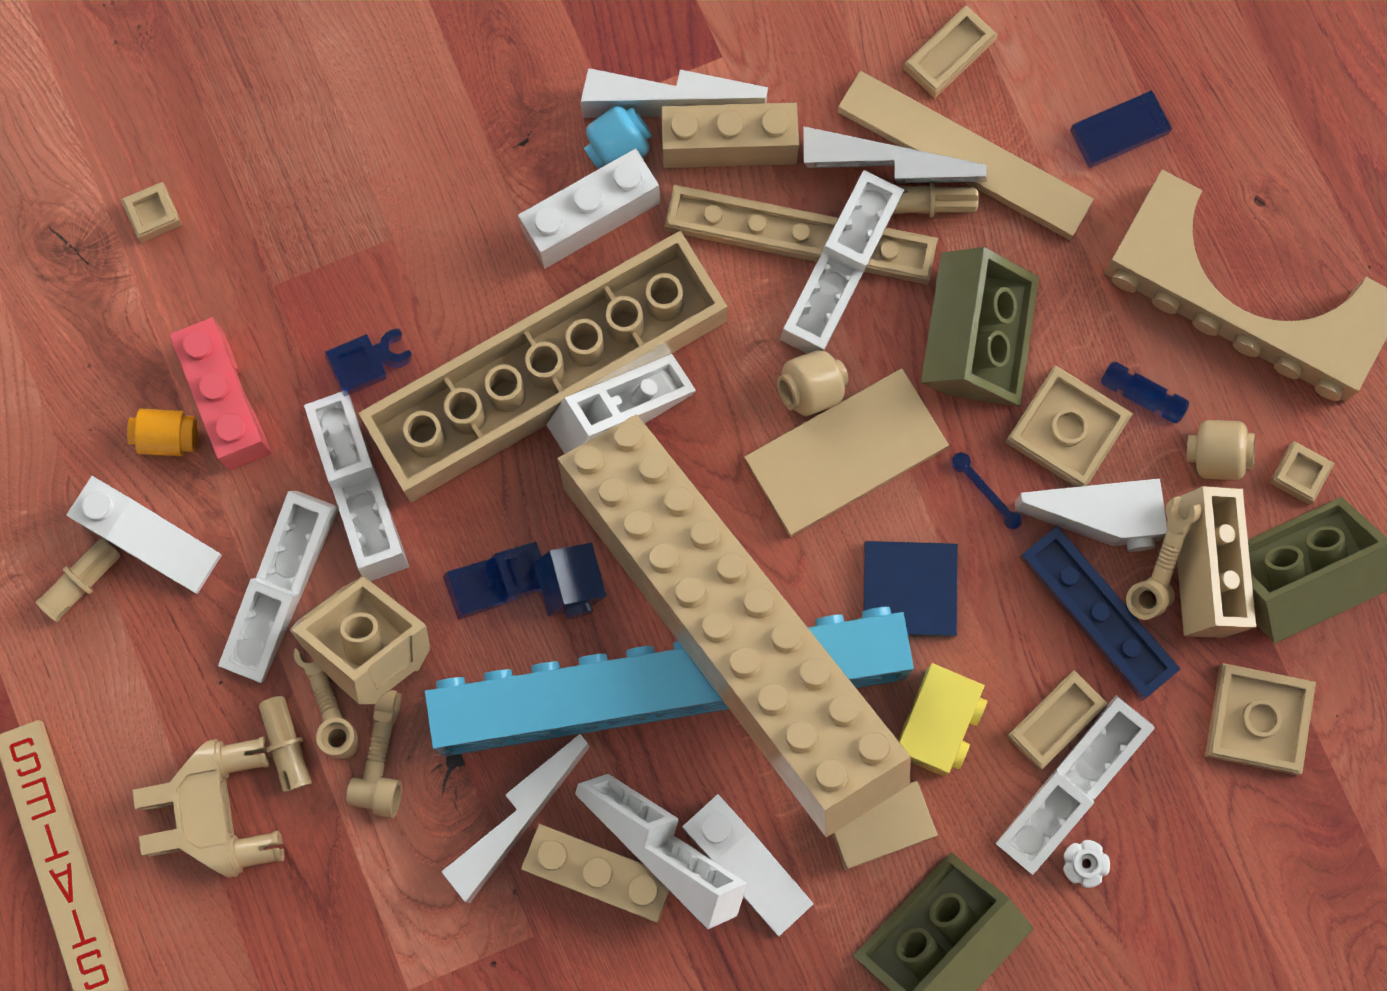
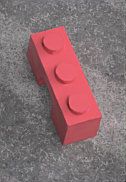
[169,317,272,471]

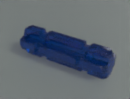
[1101,362,1189,423]

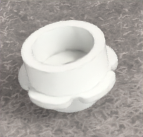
[1063,840,1110,888]

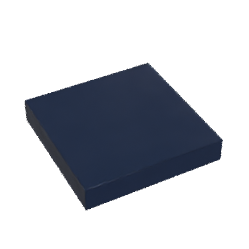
[863,541,958,637]

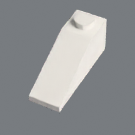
[546,354,696,454]
[66,476,222,594]
[1014,478,1167,552]
[682,794,814,937]

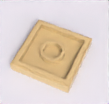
[1005,365,1133,487]
[1205,663,1316,776]

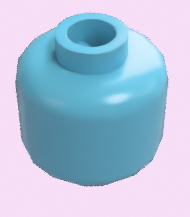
[584,106,653,169]

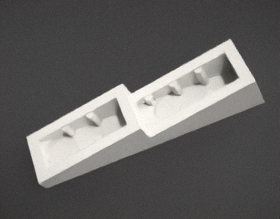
[581,68,768,118]
[803,126,987,184]
[780,170,904,354]
[304,390,410,581]
[218,491,339,683]
[996,695,1155,875]
[442,734,590,903]
[575,774,748,929]

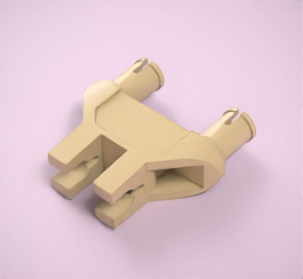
[132,737,284,878]

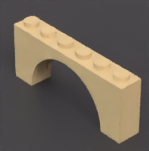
[1104,169,1387,402]

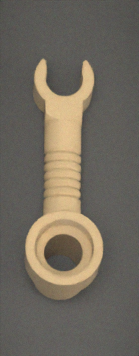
[1126,496,1202,620]
[294,648,358,759]
[346,690,402,818]

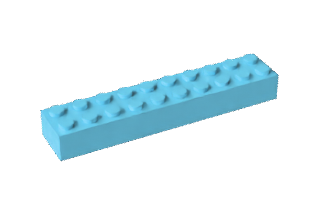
[425,607,914,757]

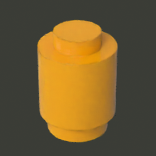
[127,409,198,456]

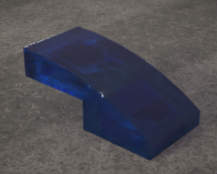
[443,541,542,620]

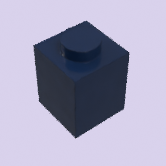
[534,543,607,619]

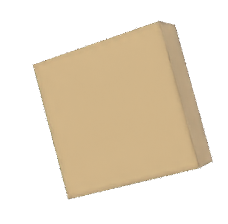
[121,182,182,243]
[1269,441,1335,505]

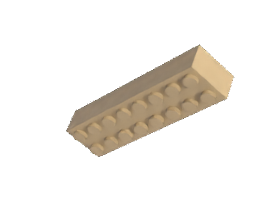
[358,231,728,503]

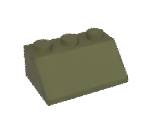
[921,247,1039,406]
[1248,497,1387,644]
[853,852,1034,991]

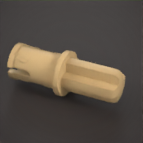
[893,182,979,218]
[35,538,120,622]
[259,696,312,792]

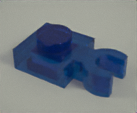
[325,329,412,397]

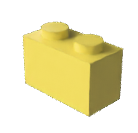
[898,663,988,777]

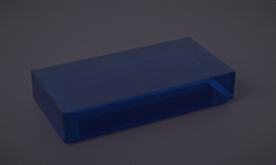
[1070,90,1172,169]

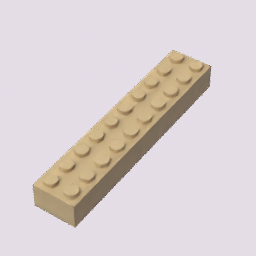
[557,414,911,837]

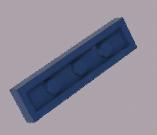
[1019,526,1181,701]

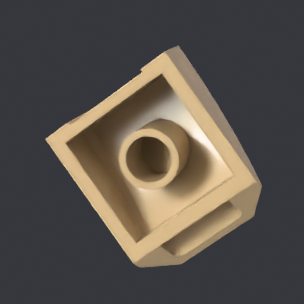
[290,576,430,704]

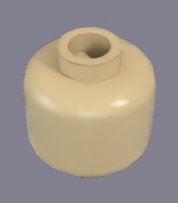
[777,350,848,416]
[1187,420,1255,480]

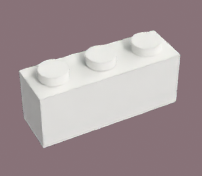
[518,148,660,269]

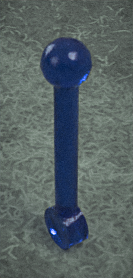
[952,452,1022,529]

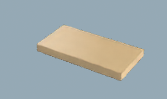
[744,368,949,538]

